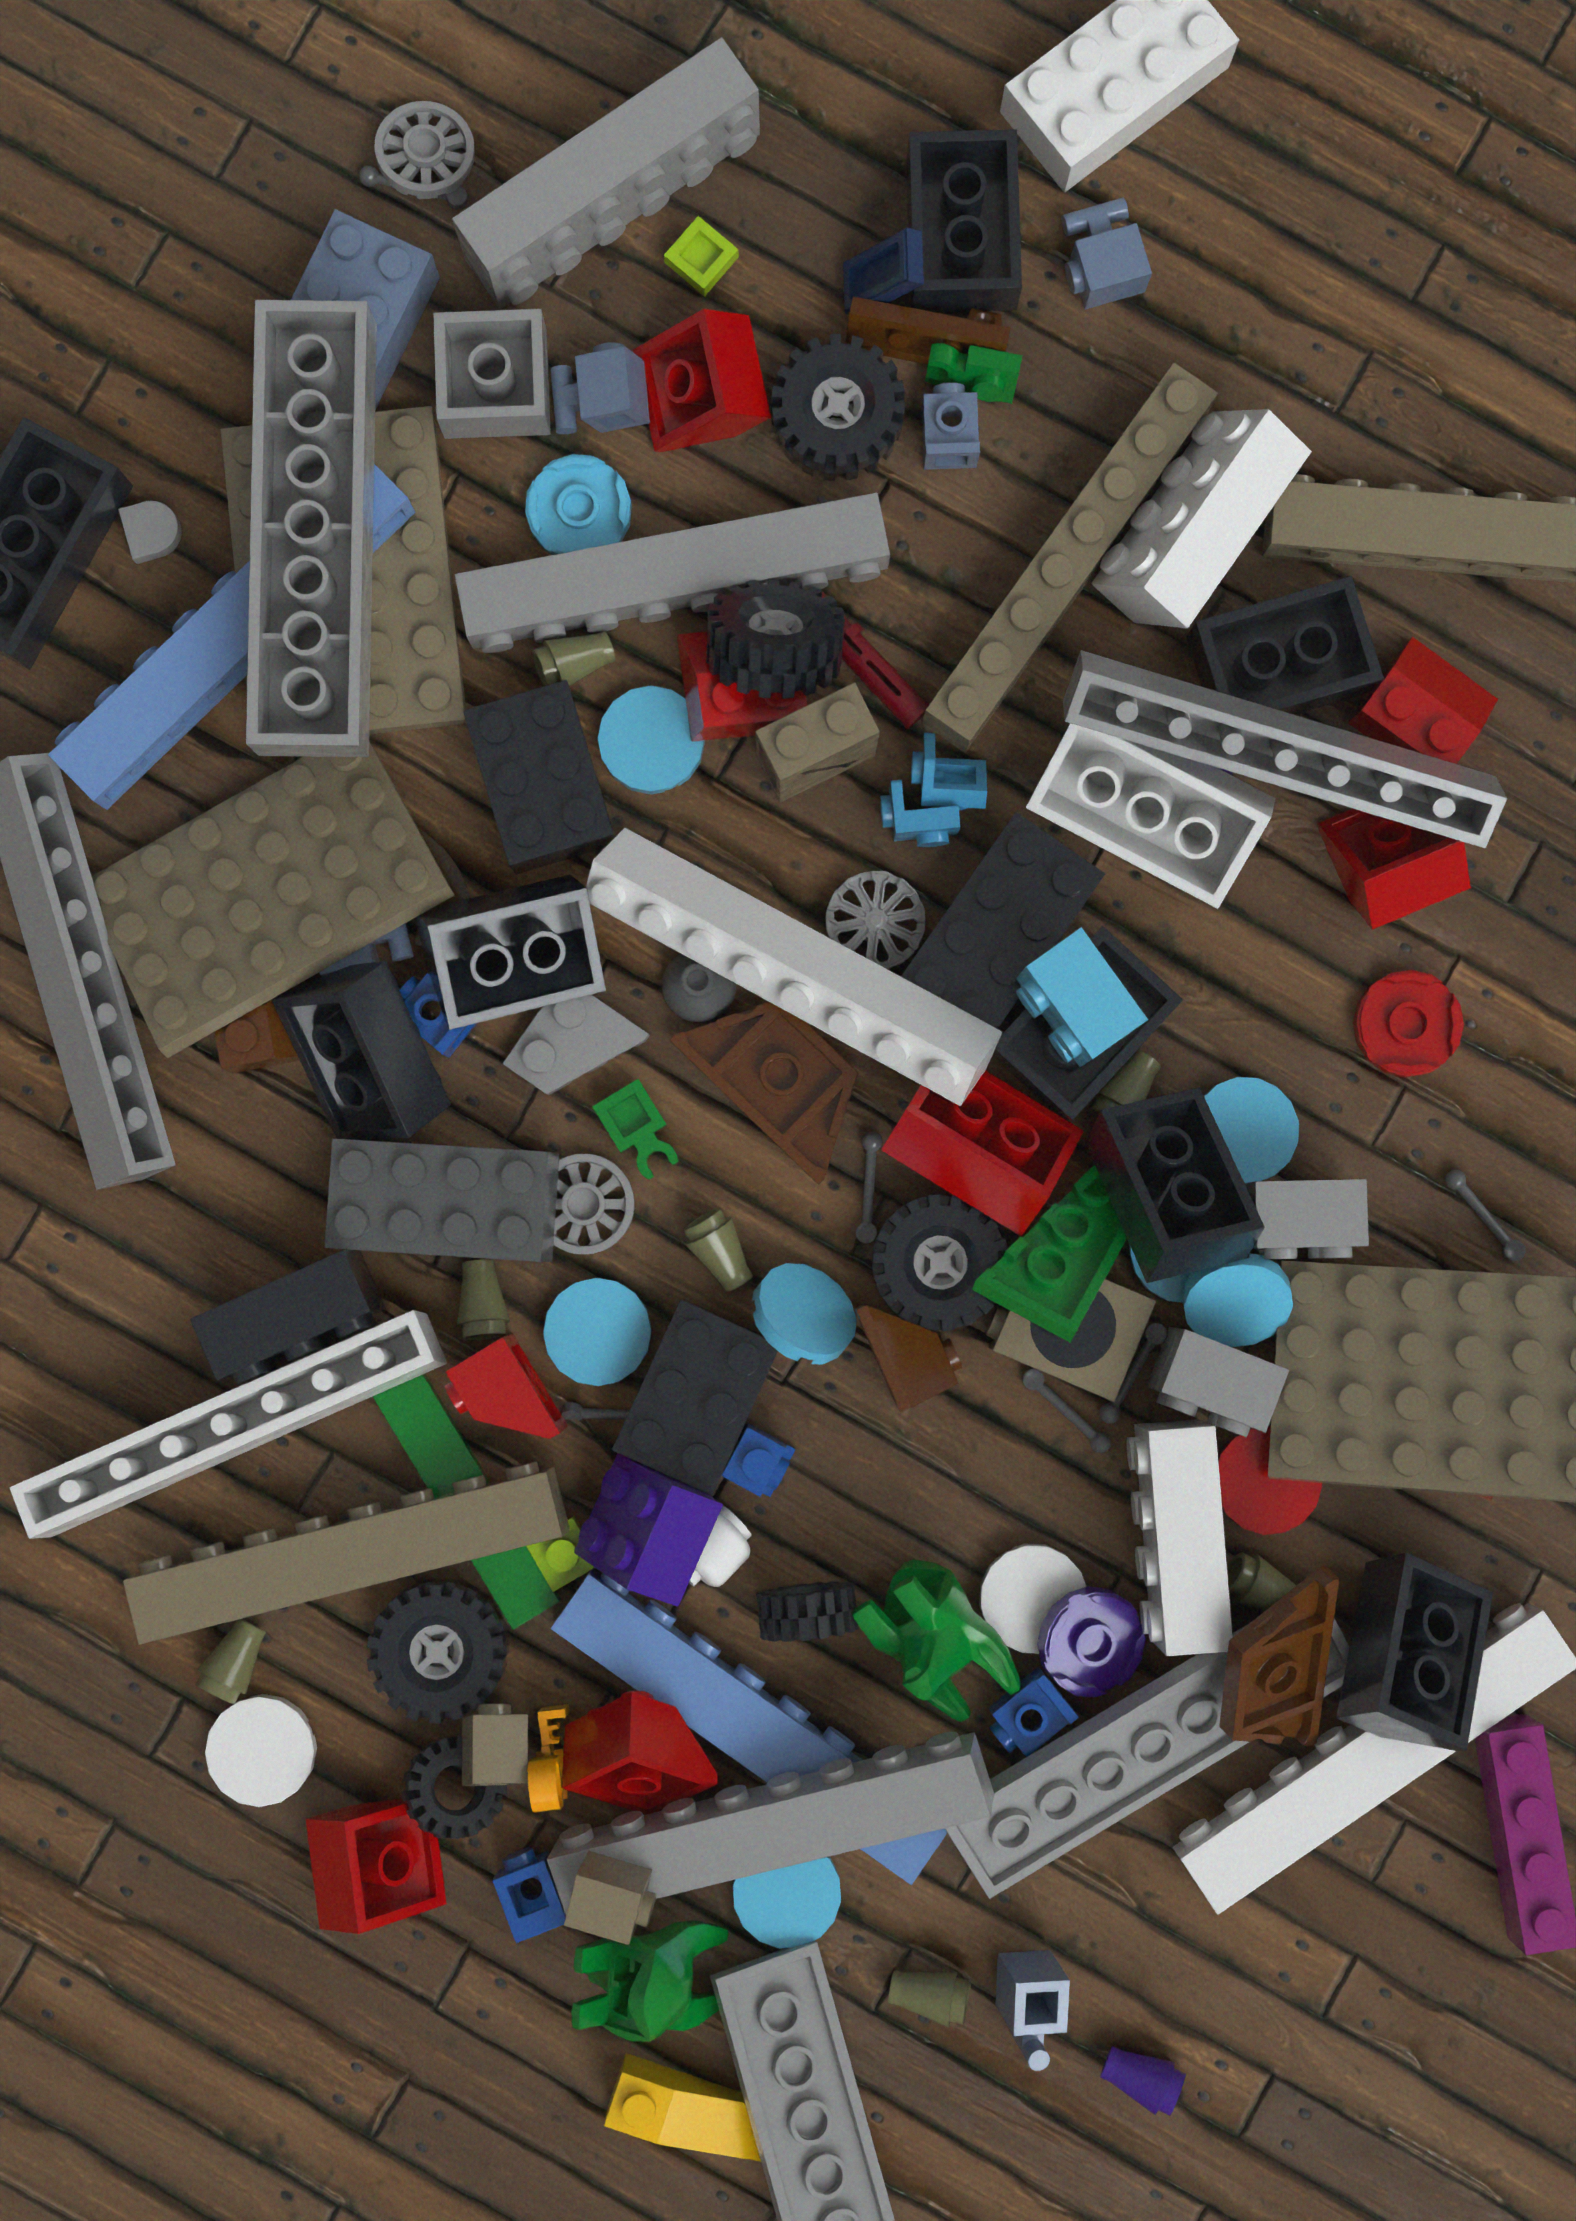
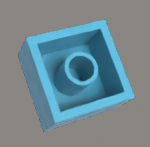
[1016,927,1148,1067]

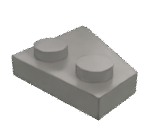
[503,995,650,1096]

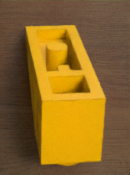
[604,2053,761,2161]

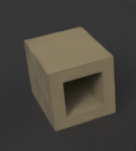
[462,1704,528,1786]
[564,1851,656,1945]

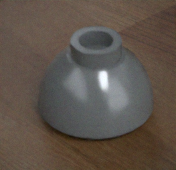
[662,953,736,1022]

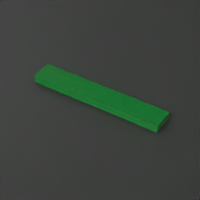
[373,1374,561,1630]

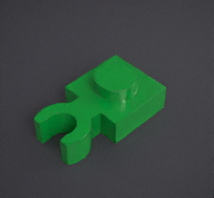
[925,343,1023,404]
[592,1079,679,1180]

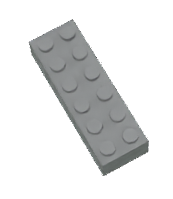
[452,37,760,309]

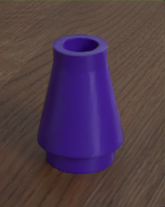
[1100,2046,1186,2116]

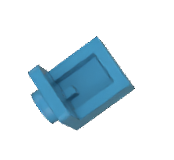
[911,733,987,810]
[880,780,961,847]

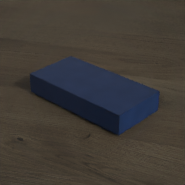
[843,228,924,315]

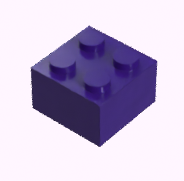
[574,1453,723,1607]

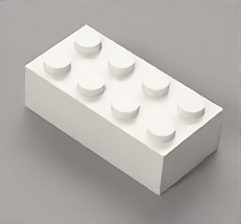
[1000,0,1239,193]
[1091,409,1312,628]
[1026,723,1276,909]
[1127,1419,1233,1656]

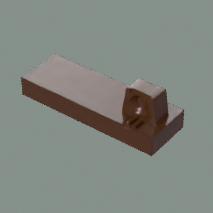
[845,296,1011,365]

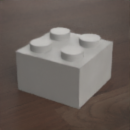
[433,309,551,439]
[1245,1179,1369,1259]
[1146,1327,1289,1437]

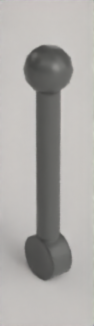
[359,165,467,210]
[855,1131,883,1243]
[1445,1169,1526,1261]
[1099,1323,1167,1424]
[1022,1369,1111,1453]
[561,1402,630,1421]

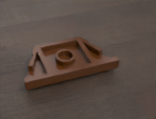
[670,1002,858,1185]
[1219,1566,1339,1746]

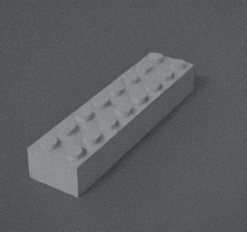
[246,300,377,757]

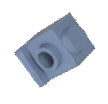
[921,383,980,470]

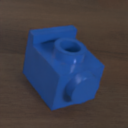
[399,973,477,1058]
[722,1423,796,1497]
[989,1666,1079,1757]
[492,1847,566,1943]

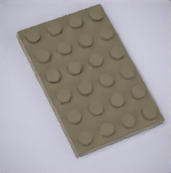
[220,406,467,734]
[91,740,454,1058]
[1268,1261,1576,1503]

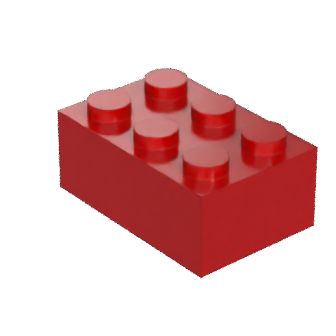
[881,1070,1084,1236]

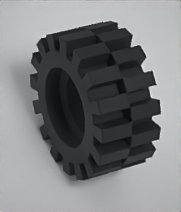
[756,1581,859,1642]
[402,1736,507,1839]

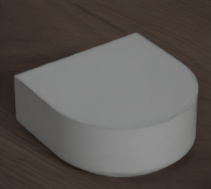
[118,501,182,564]

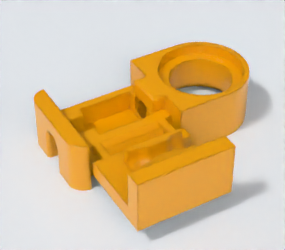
[527,1704,570,1813]

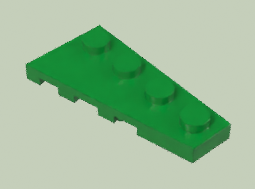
[972,1165,1127,1343]

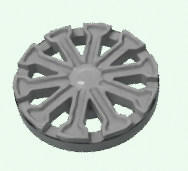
[374,101,475,199]
[825,871,926,970]
[553,1154,635,1255]

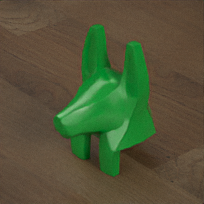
[852,1559,1021,1722]
[571,1920,728,2042]

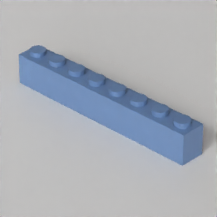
[48,464,416,810]
[551,1569,947,1885]

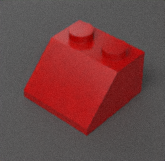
[633,309,771,452]
[677,632,808,742]
[1348,636,1498,764]
[1318,808,1471,930]
[444,1334,569,1439]
[561,1691,718,1815]
[306,1798,447,1934]

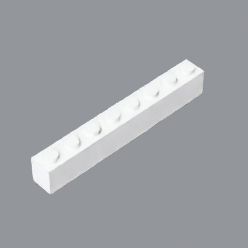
[586,828,1002,1106]
[9,1310,447,1539]
[1173,1603,1576,1915]

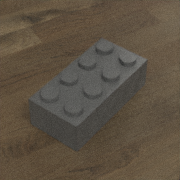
[324,1139,559,1262]

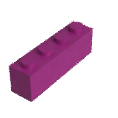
[1475,1714,1576,1955]

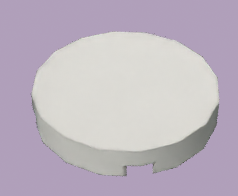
[979,1543,1086,1654]
[205,1694,317,1807]

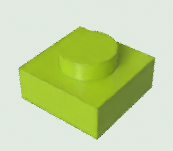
[664,216,739,296]
[527,1516,595,1592]

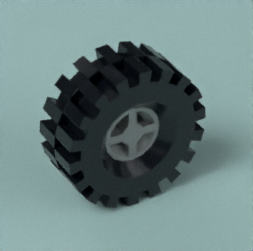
[771,334,906,481]
[706,579,845,699]
[871,1194,1008,1331]
[367,1578,509,1723]

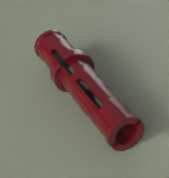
[822,591,929,730]

